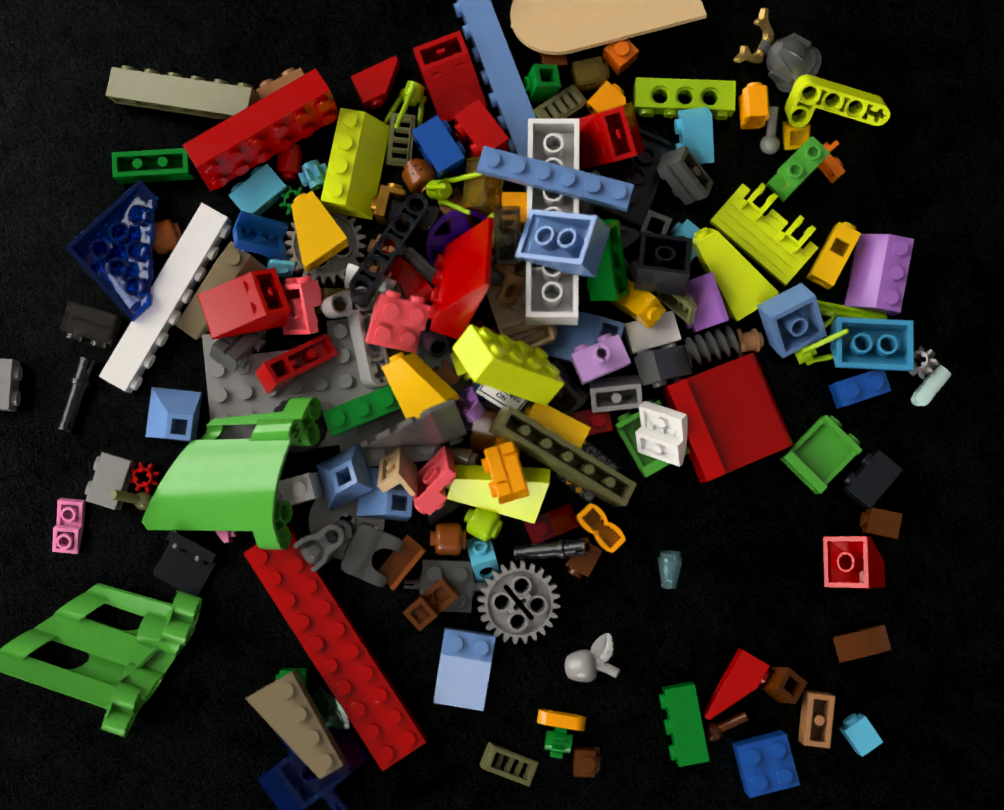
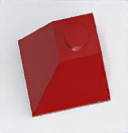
[823,536,885,588]

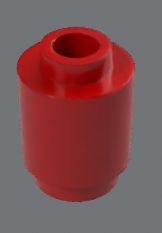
[276,143,303,182]

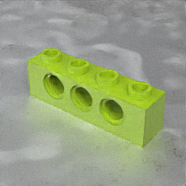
[633,77,736,120]

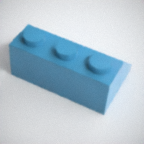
[830,317,914,371]

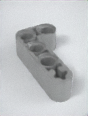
[322,288,389,389]

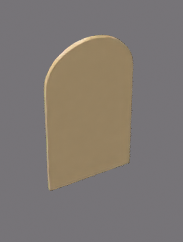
[510,0,707,55]

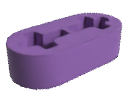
[455,386,485,423]

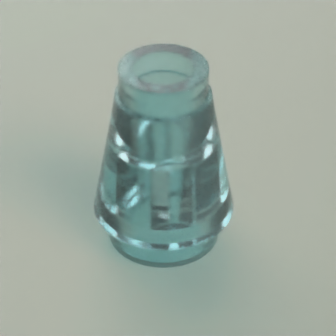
[657,550,683,589]

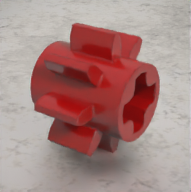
[128,462,162,493]

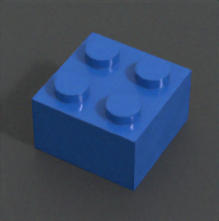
[412,115,467,180]
[732,730,800,798]

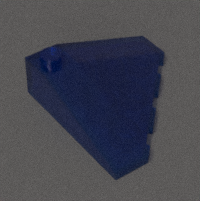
[64,179,158,322]

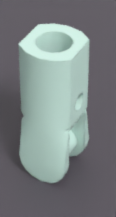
[911,364,952,406]

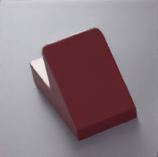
[524,503,579,544]

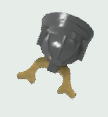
[734,8,822,93]

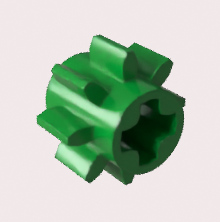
[279,186,303,217]
[544,727,573,759]

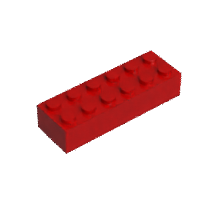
[183,68,339,192]

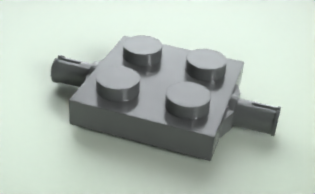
[404,559,488,613]

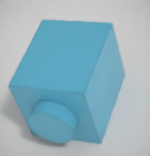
[839,713,883,757]

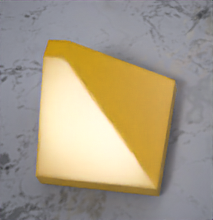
[782,121,810,150]

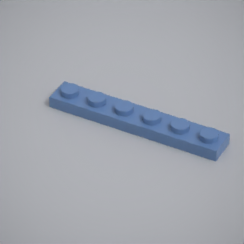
[477,146,634,212]

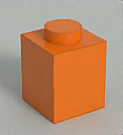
[602,39,639,75]

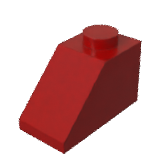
[351,55,400,110]

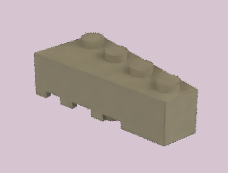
[245,669,346,779]

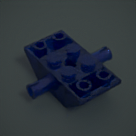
[257,716,370,810]

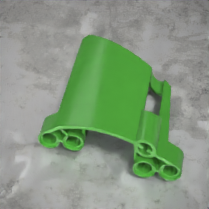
[142,397,321,550]

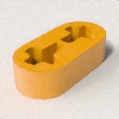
[537,709,587,731]

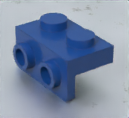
[232,211,288,260]

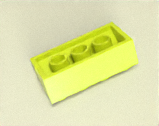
[320,108,390,220]

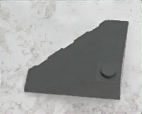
[360,399,468,449]

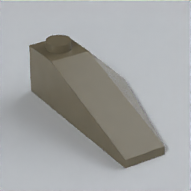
[176,241,267,340]

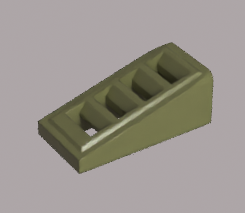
[533,85,587,119]
[386,113,417,168]
[655,290,697,325]
[480,742,539,787]

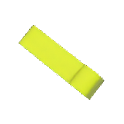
[784,74,890,128]

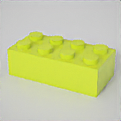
[452,325,565,406]

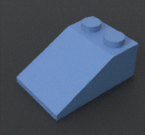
[515,209,611,277]
[433,627,496,711]

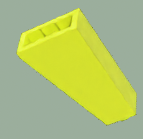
[692,227,779,321]
[445,465,551,524]

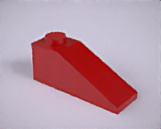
[255,333,339,394]
[702,648,770,720]

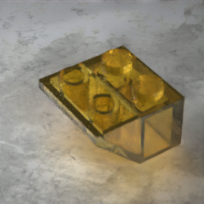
[462,157,505,217]

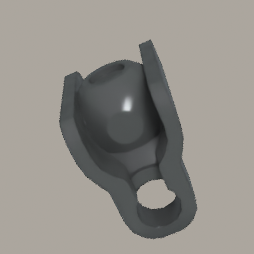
[293,519,354,573]
[341,522,405,587]

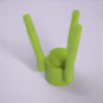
[384,81,427,129]
[426,172,483,215]
[794,317,849,366]

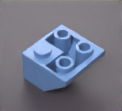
[145,387,202,442]
[316,444,373,511]
[357,467,413,522]

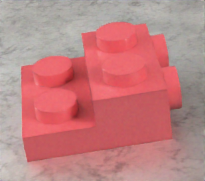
[281,275,322,335]
[365,289,431,353]
[413,445,456,515]

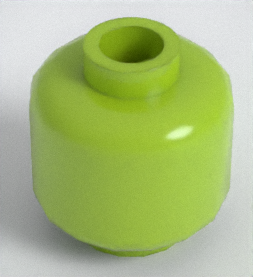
[464,507,503,542]

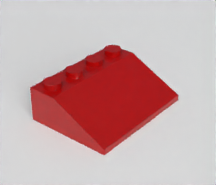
[428,217,494,340]

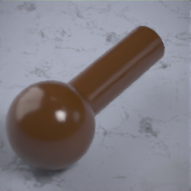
[703,711,749,742]

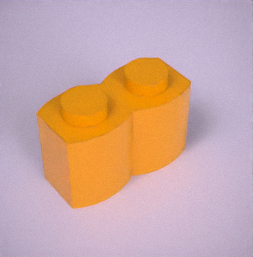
[738,82,770,129]
[576,503,626,553]

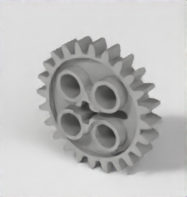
[285,212,367,287]
[477,560,560,644]

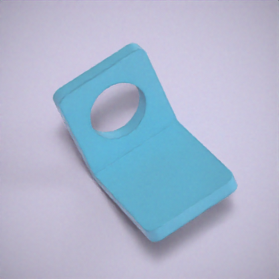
[267,247,295,278]
[466,537,500,582]

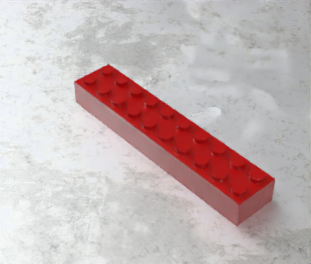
[243,525,427,771]

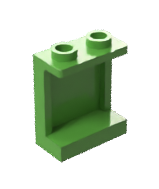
[766,136,830,202]
[614,398,690,478]
[780,415,863,494]

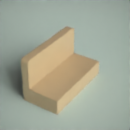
[377,447,418,497]

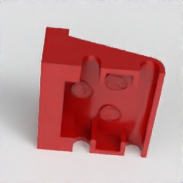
[662,352,794,483]

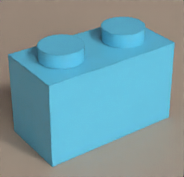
[674,107,714,164]
[228,164,289,216]

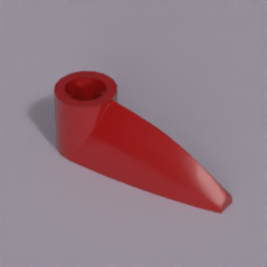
[383,250,433,305]

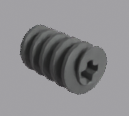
[684,325,740,369]

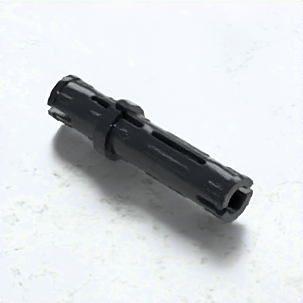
[57,356,96,433]
[514,538,591,562]

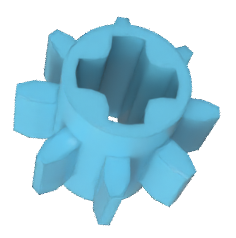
[298,160,327,191]

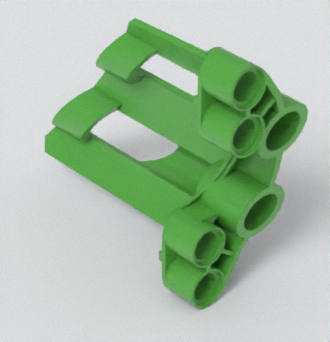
[0,583,202,737]

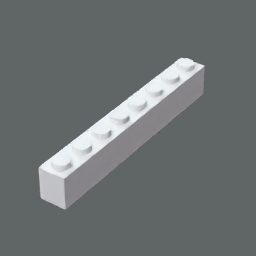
[99,203,232,393]

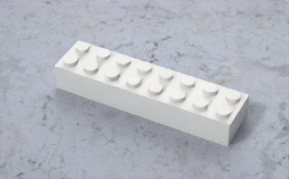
[526,119,579,325]

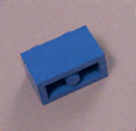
[829,370,891,409]

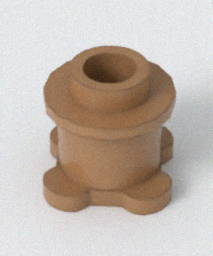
[735,328,764,358]

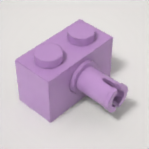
[570,333,631,385]

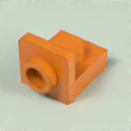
[818,140,845,183]

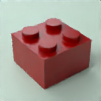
[453,99,509,165]

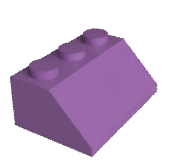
[844,234,914,317]

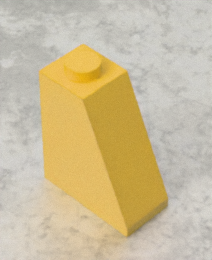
[291,191,349,274]
[382,352,460,419]

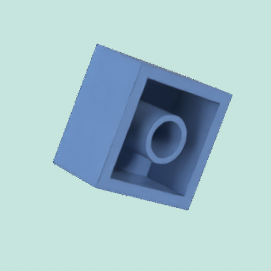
[757,283,827,358]

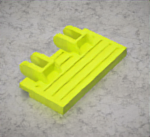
[709,183,818,287]

